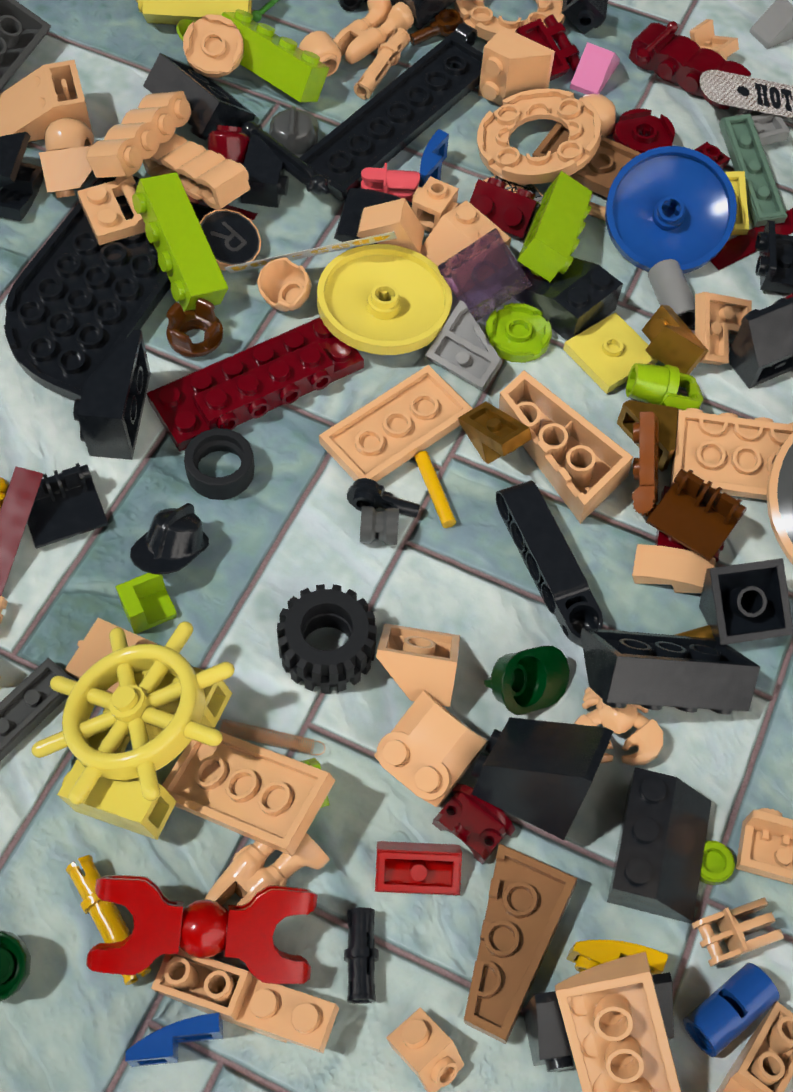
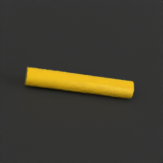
[414,451,456,528]

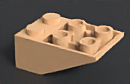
[0,60,92,142]

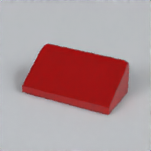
[375,841,462,895]

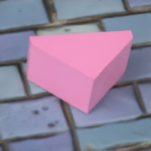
[570,42,620,94]

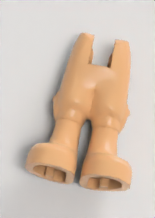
[333,0,414,65]
[204,833,330,905]

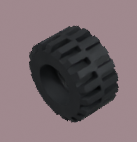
[277,584,377,693]

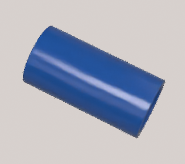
[683,963,780,1057]

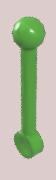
[251,0,280,22]

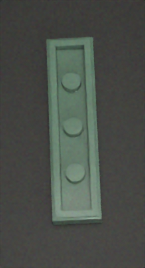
[719,114,788,227]

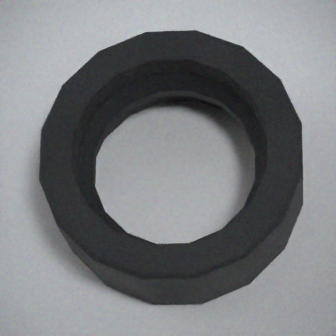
[184,428,255,500]

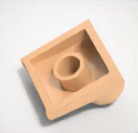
[374,690,488,807]

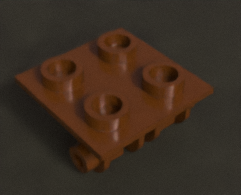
[646,469,747,562]

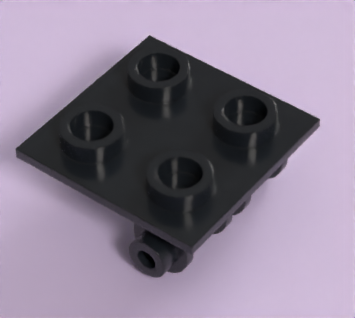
[27,463,109,549]

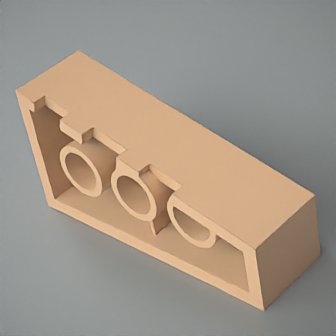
[499,370,633,524]

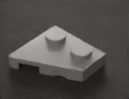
[425,300,502,392]

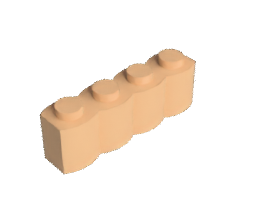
[86,91,192,178]
[143,133,250,210]

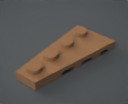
[464,843,577,1044]

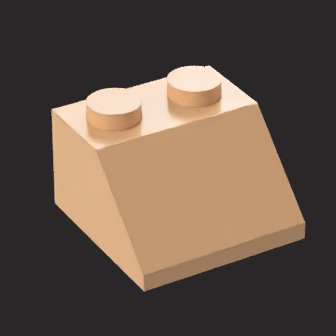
[478,27,555,106]
[420,200,511,297]

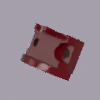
[432,784,516,864]

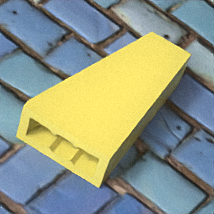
[138,0,252,25]

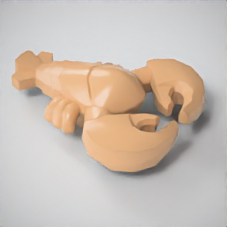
[574,687,663,766]

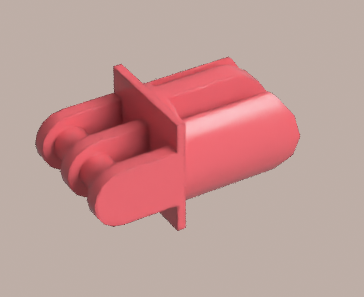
[361,163,420,202]

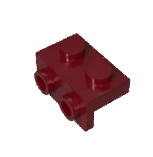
[469,177,540,239]

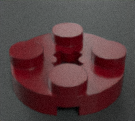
[613,109,675,153]

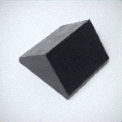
[699,558,793,645]

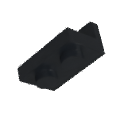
[755,220,793,293]

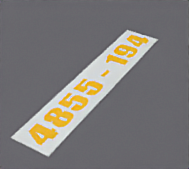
[224,231,397,273]

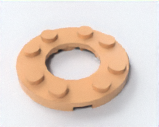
[454,0,566,42]
[477,88,601,186]

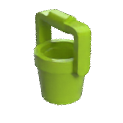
[626,363,703,410]

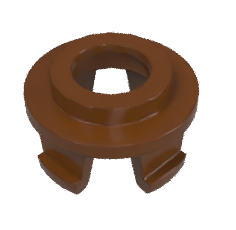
[166,298,223,357]

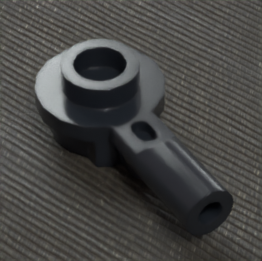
[347,478,420,518]

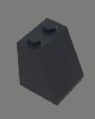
[471,717,614,840]

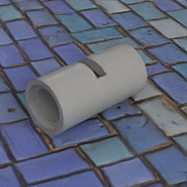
[648,259,695,329]

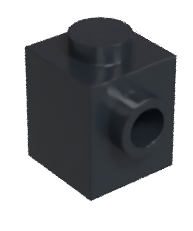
[562,0,608,35]

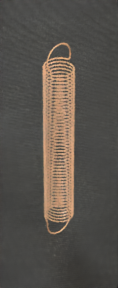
[219,719,325,755]

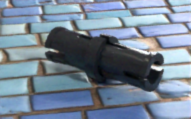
[344,907,379,1004]

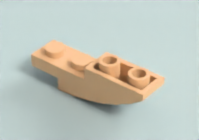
[151,948,339,1053]
[716,1001,793,1092]

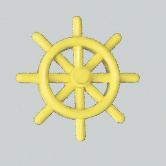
[31,621,235,805]

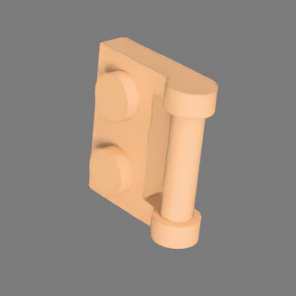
[77,175,145,246]

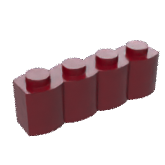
[629,23,751,110]

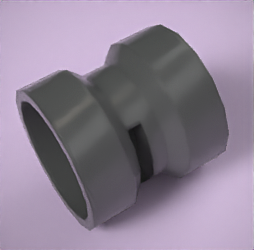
[360,506,399,545]

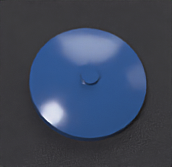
[605,146,737,274]

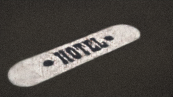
[699,70,793,119]

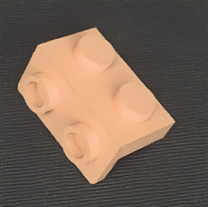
[736,808,793,885]

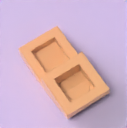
[632,544,716,594]

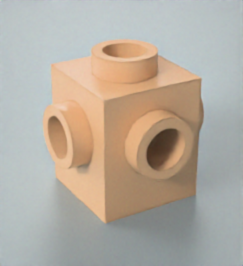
[412,176,460,233]

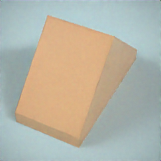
[357,198,425,253]

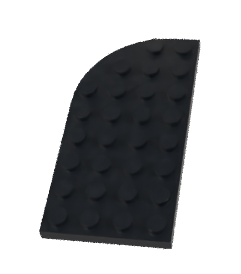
[4,176,216,401]

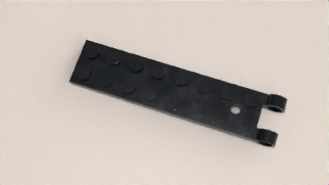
[300,22,483,201]

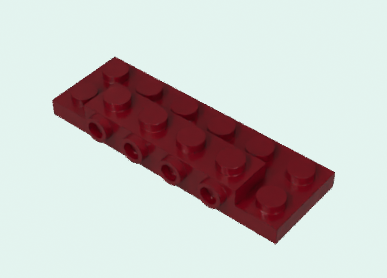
[147,317,364,452]

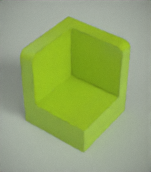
[115,573,177,634]

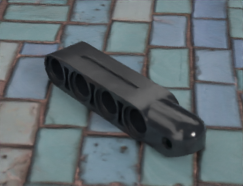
[496,480,603,645]

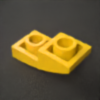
[566,940,668,975]

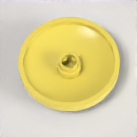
[317,244,452,355]

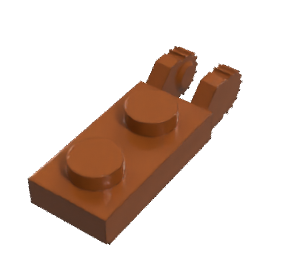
[632,411,659,517]

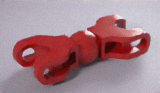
[86,875,318,984]

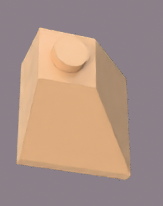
[39,145,93,198]
[376,623,460,707]

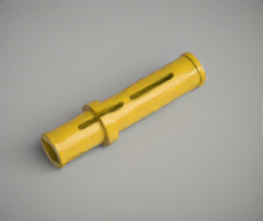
[66,855,151,985]

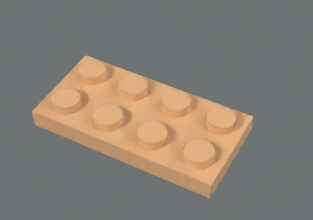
[319,365,473,482]
[162,732,336,857]

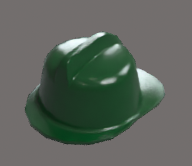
[484,646,570,715]

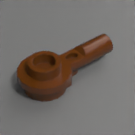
[409,9,463,46]

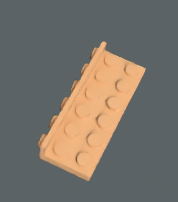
[670,408,793,500]

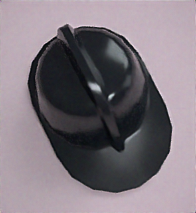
[130,503,209,574]

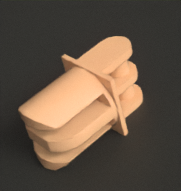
[691,897,784,967]

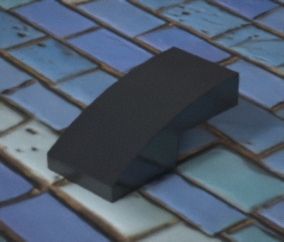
[0,162,44,221]

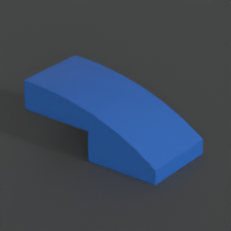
[419,129,449,187]
[125,1012,223,1067]

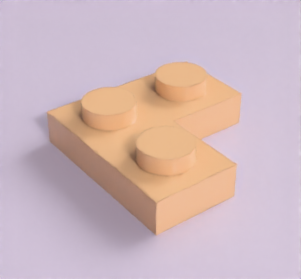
[695,292,752,365]

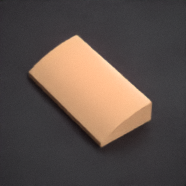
[555,952,682,1092]

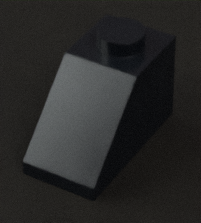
[241,135,289,208]

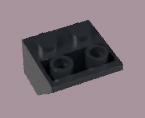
[729,297,793,389]

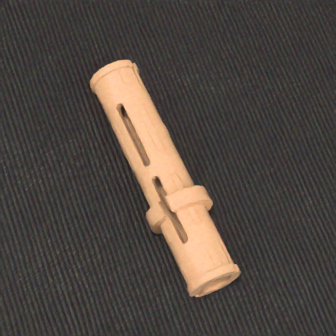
[354,28,410,100]

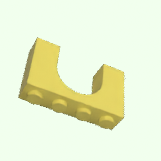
[57,667,232,840]

